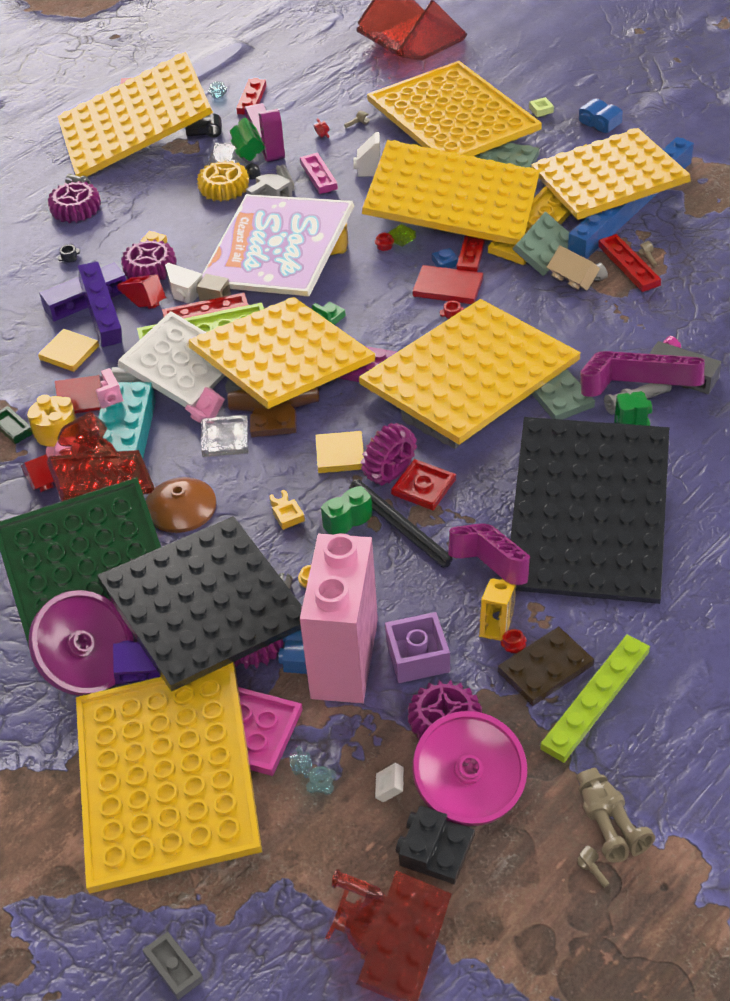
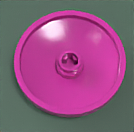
[412,711,527,826]

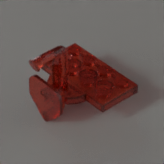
[47,412,155,501]
[325,869,452,1001]

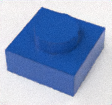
[432,248,459,268]

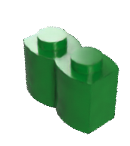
[321,486,373,535]

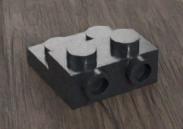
[396,806,475,885]

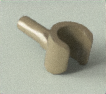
[344,111,370,128]
[639,241,657,267]
[578,846,610,888]

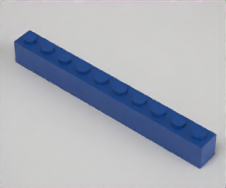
[568,137,694,259]

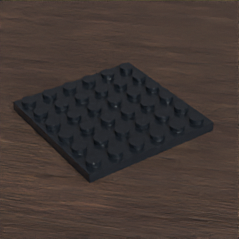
[97,516,302,692]

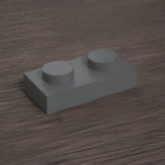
[142,931,204,1000]

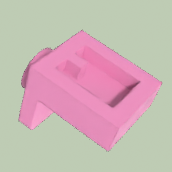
[96,368,123,408]
[185,387,225,423]

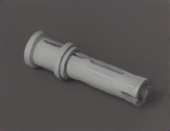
[604,383,672,415]

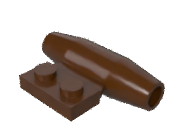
[227,387,319,437]

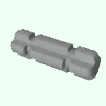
[276,164,295,191]

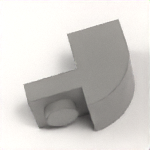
[246,174,292,197]

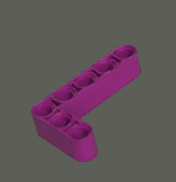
[244,103,285,162]
[580,351,705,397]

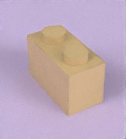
[547,245,600,290]

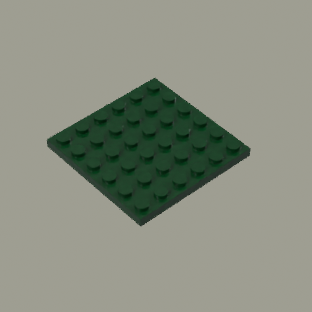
[0,477,161,647]

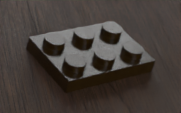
[498,626,594,706]

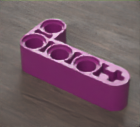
[448,524,530,585]

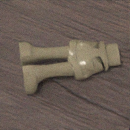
[577,768,655,862]

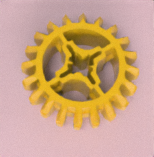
[197,160,249,202]

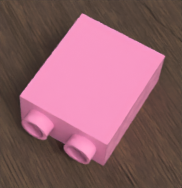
[300,534,378,704]

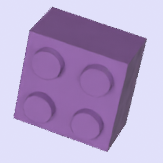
[385,612,450,683]

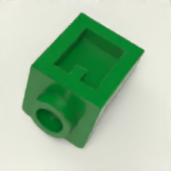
[312,301,346,325]

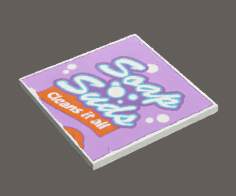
[202,194,354,296]

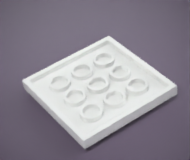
[118,311,225,407]

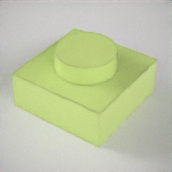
[529,97,554,117]

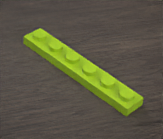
[540,634,650,763]

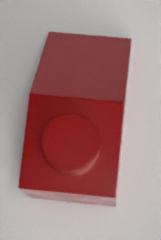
[116,274,166,309]
[21,454,57,492]

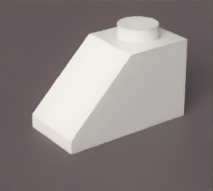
[353,132,381,177]
[165,263,202,304]

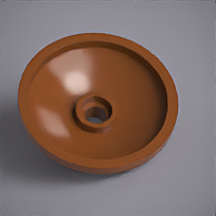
[146,477,217,533]

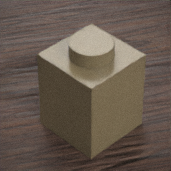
[196,274,231,301]

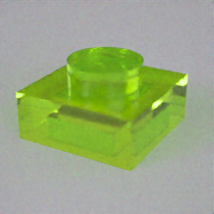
[387,223,416,247]

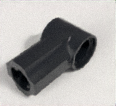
[185,113,222,138]

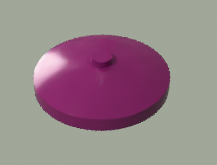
[29,590,134,696]

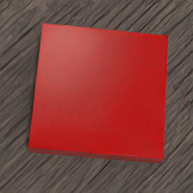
[391,459,456,511]

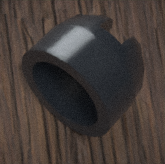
[245,163,260,180]

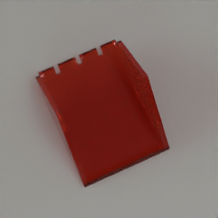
[356,0,468,61]

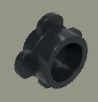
[57,244,80,263]

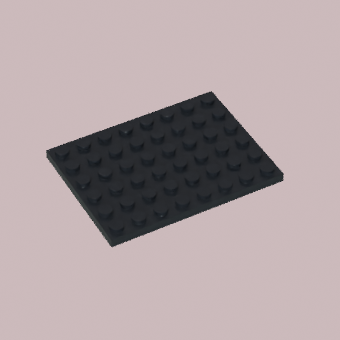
[510,417,670,604]

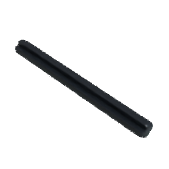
[349,479,453,568]

